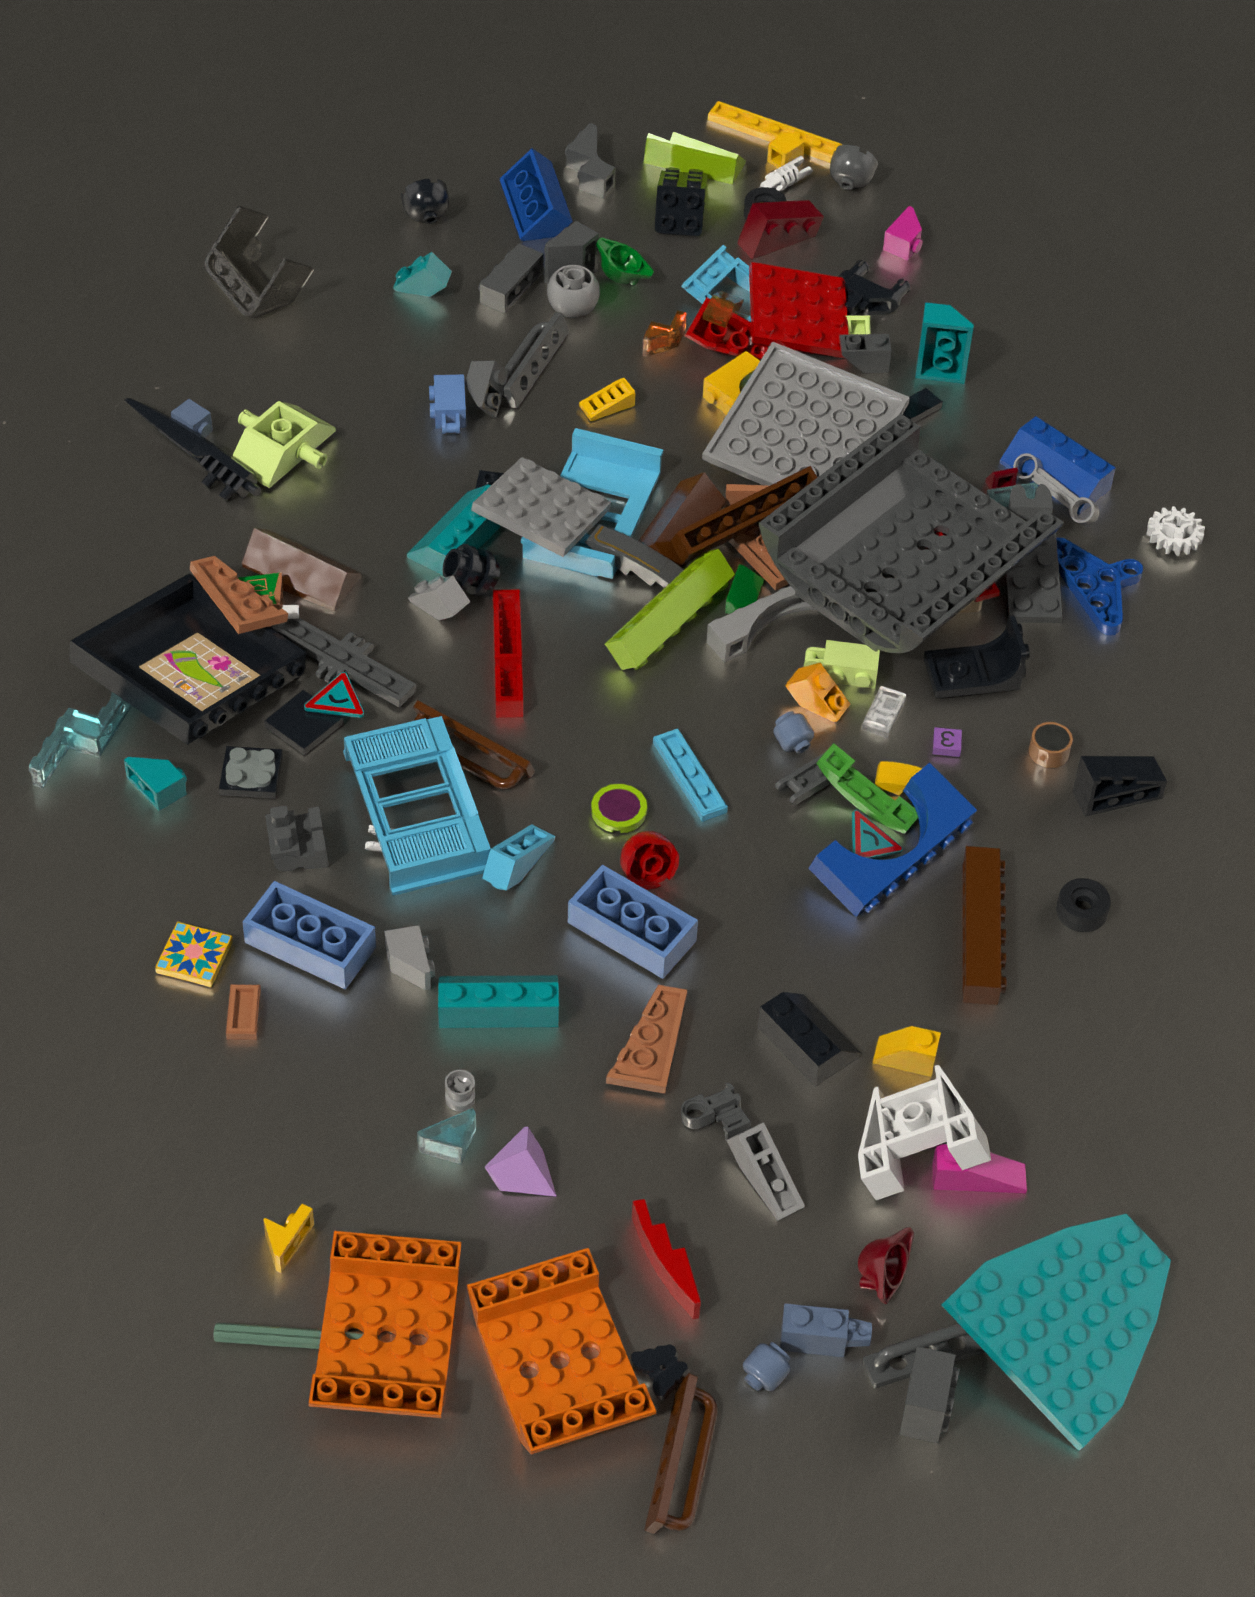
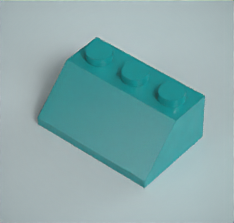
[915,302,974,384]

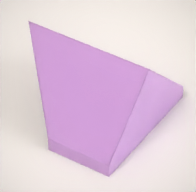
[485,1127,557,1197]

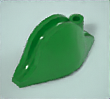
[596,237,654,285]

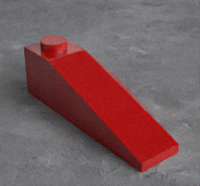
[685,297,769,361]

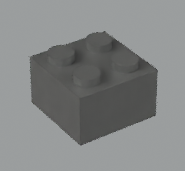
[899,1346,960,1443]

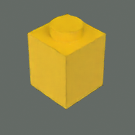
[767,131,805,168]

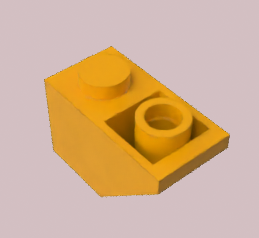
[785,663,851,722]

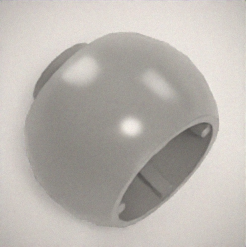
[547,265,600,318]

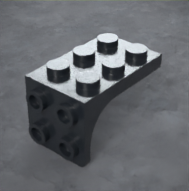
[655,167,708,236]
[923,615,1030,698]

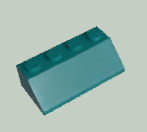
[407,484,501,576]
[438,975,559,1028]

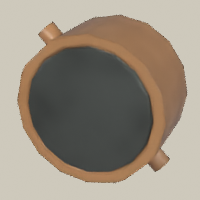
[1028,722,1073,768]

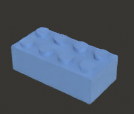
[568,864,698,979]
[243,881,376,990]

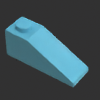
[482,824,556,891]

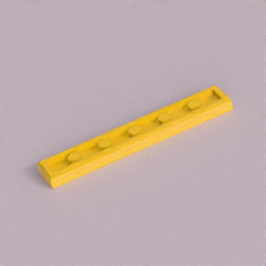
[707,101,842,163]

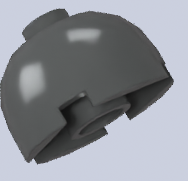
[830,145,878,190]

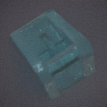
[417,1108,476,1165]

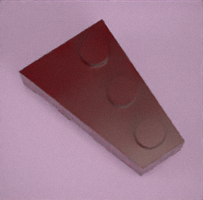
[737,200,824,260]

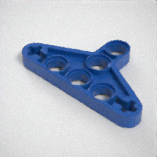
[1056,537,1143,636]

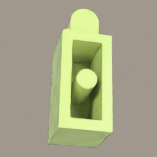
[804,640,880,689]

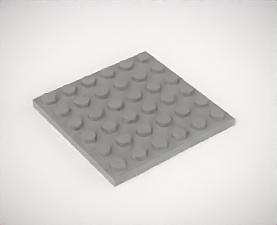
[702,342,910,486]

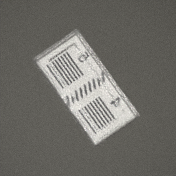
[861,686,906,738]

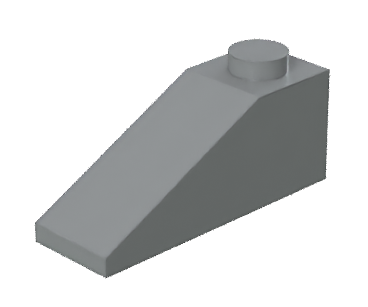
[727,1122,805,1221]

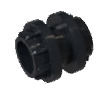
[442,544,500,596]

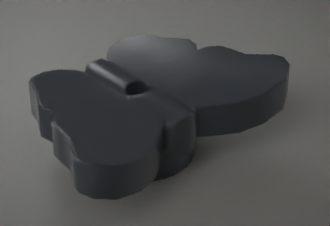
[631,1344,690,1401]

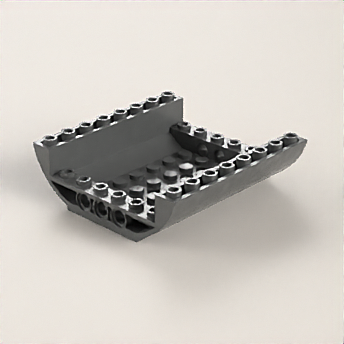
[759,414,1064,654]

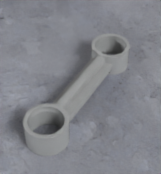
[1013,453,1099,526]

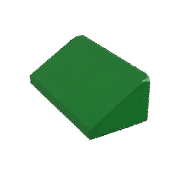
[725,564,764,614]

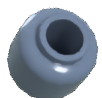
[773,711,814,754]
[743,1342,791,1392]

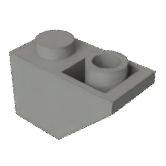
[408,575,470,620]
[384,925,435,990]

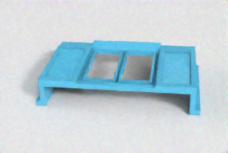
[521,428,663,579]
[343,716,491,896]

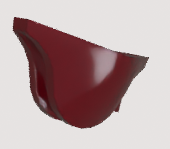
[858,1227,914,1304]

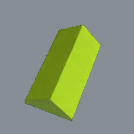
[643,132,746,185]

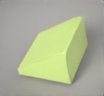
[846,316,871,335]

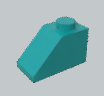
[124,757,187,811]

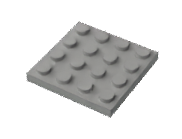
[471,457,612,557]

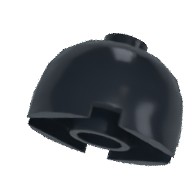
[400,179,449,224]

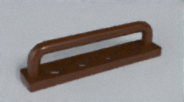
[413,700,535,789]
[644,1373,718,1534]

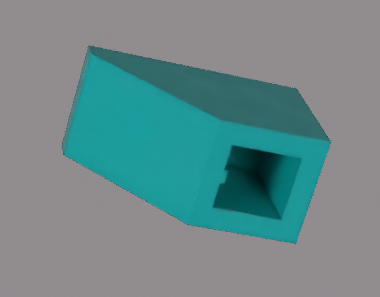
[393,252,452,297]

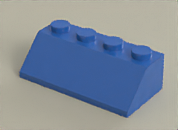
[500,148,573,242]
[1000,416,1116,515]

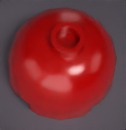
[620,831,679,890]

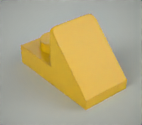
[263,1204,314,1273]

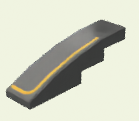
[585,524,684,588]

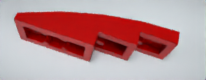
[632,1199,701,1319]

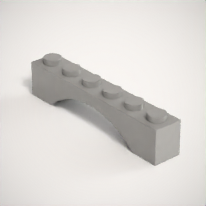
[706,586,816,663]

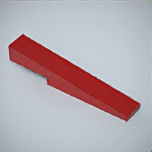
[493,589,523,718]

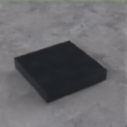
[264,690,343,755]

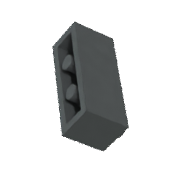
[478,243,543,313]

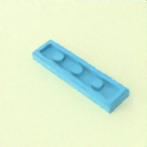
[653,728,728,822]

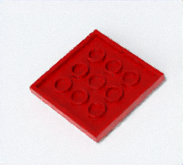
[749,262,848,359]

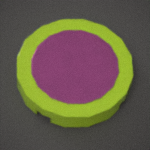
[591,784,647,833]

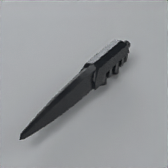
[124,398,261,502]

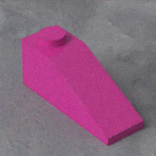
[932,1144,1027,1194]

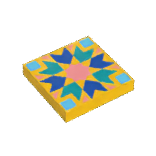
[155,922,233,988]

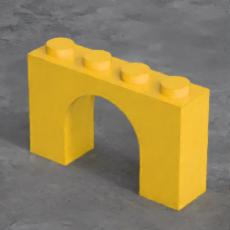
[703,351,760,415]

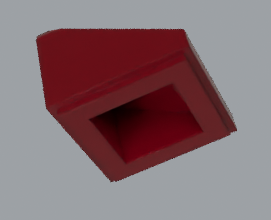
[985,467,1018,493]

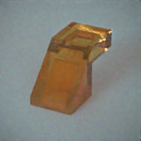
[703,291,744,328]
[643,310,687,357]

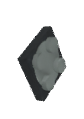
[219,746,283,799]

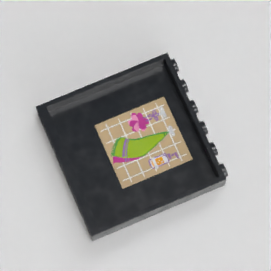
[69,573,307,745]

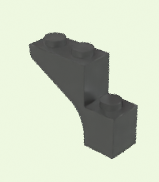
[565,123,616,199]

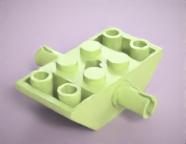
[232,401,336,488]

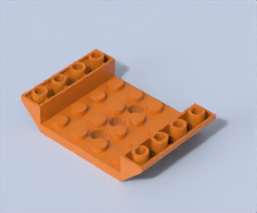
[308,1231,461,1418]
[467,1248,656,1455]

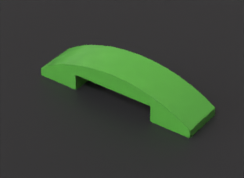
[817,743,918,834]

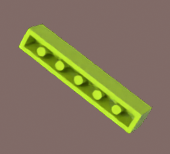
[605,548,735,670]

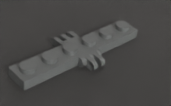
[270,618,416,708]

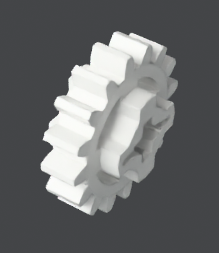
[1146,506,1205,556]

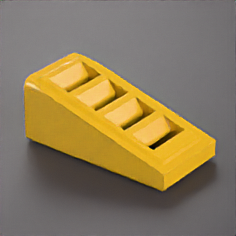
[579,378,636,421]

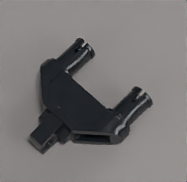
[839,260,911,316]

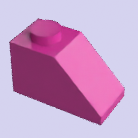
[883,206,923,261]

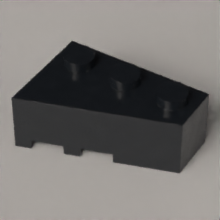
[1073,756,1167,817]

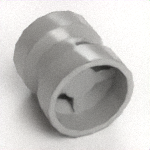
[445,1069,475,1112]

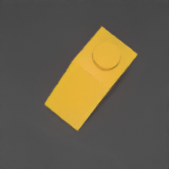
[872,1026,941,1077]

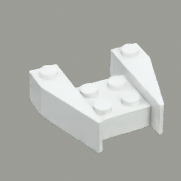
[858,1065,991,1200]

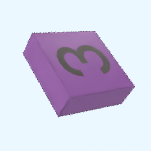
[932,727,962,757]

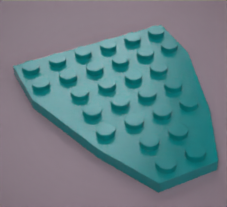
[941,1214,1171,1451]

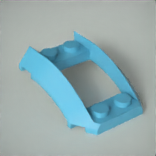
[681,245,751,322]

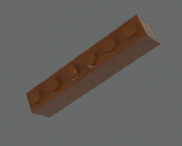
[670,466,817,564]
[962,846,1007,1005]

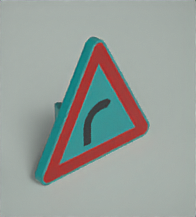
[304,672,364,718]
[852,810,903,859]

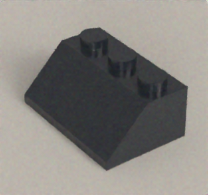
[758,992,862,1087]

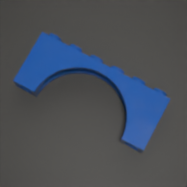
[808,763,977,917]

